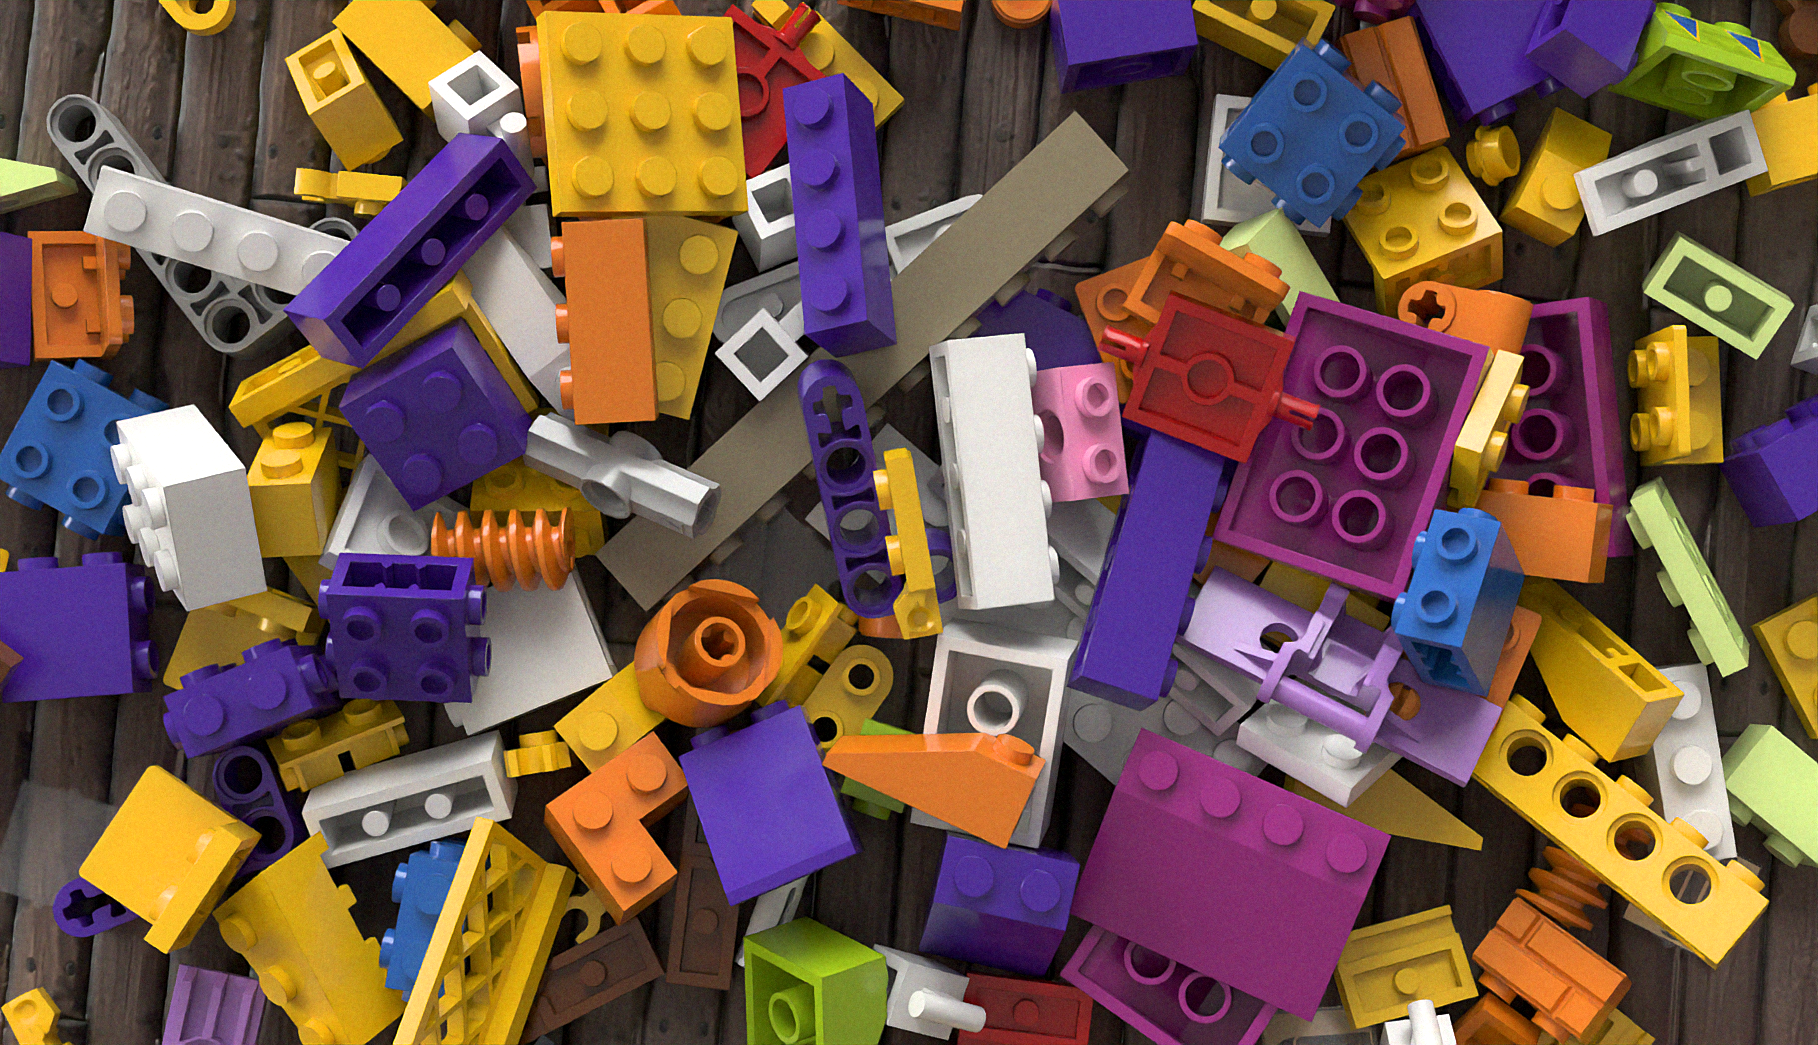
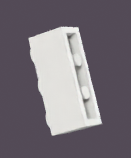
[1633,663,1737,860]
[302,730,518,869]

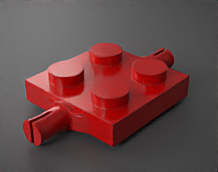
[722,3,827,180]
[1097,290,1320,464]

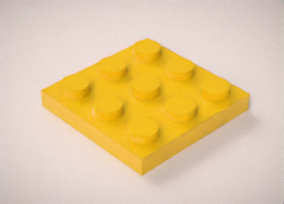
[536,11,749,217]

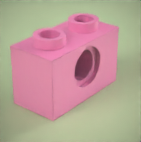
[1030,362,1129,502]

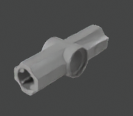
[522,412,722,539]

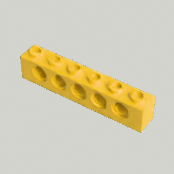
[1470,693,1769,970]

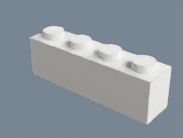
[929,333,1060,610]

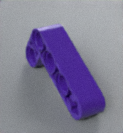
[797,359,957,618]
[52,743,309,938]

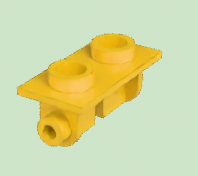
[755,583,859,709]
[266,698,410,793]

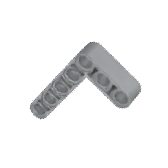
[46,94,360,360]

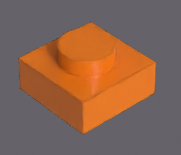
[1452,991,1542,1045]

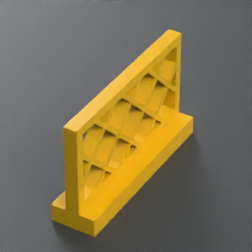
[228,268,540,512]
[393,817,577,1045]

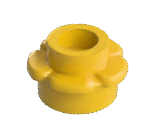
[1466,125,1521,186]

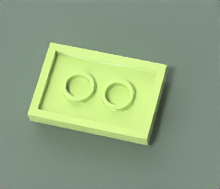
[1626,476,1750,677]

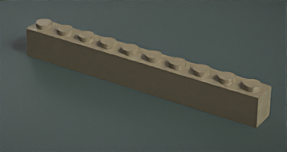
[595,111,1131,612]

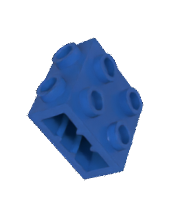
[1218,37,1406,229]
[0,358,170,541]
[1391,508,1525,697]
[379,836,491,1002]

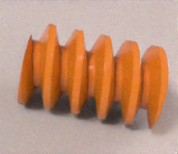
[431,507,576,592]
[1515,787,1652,931]

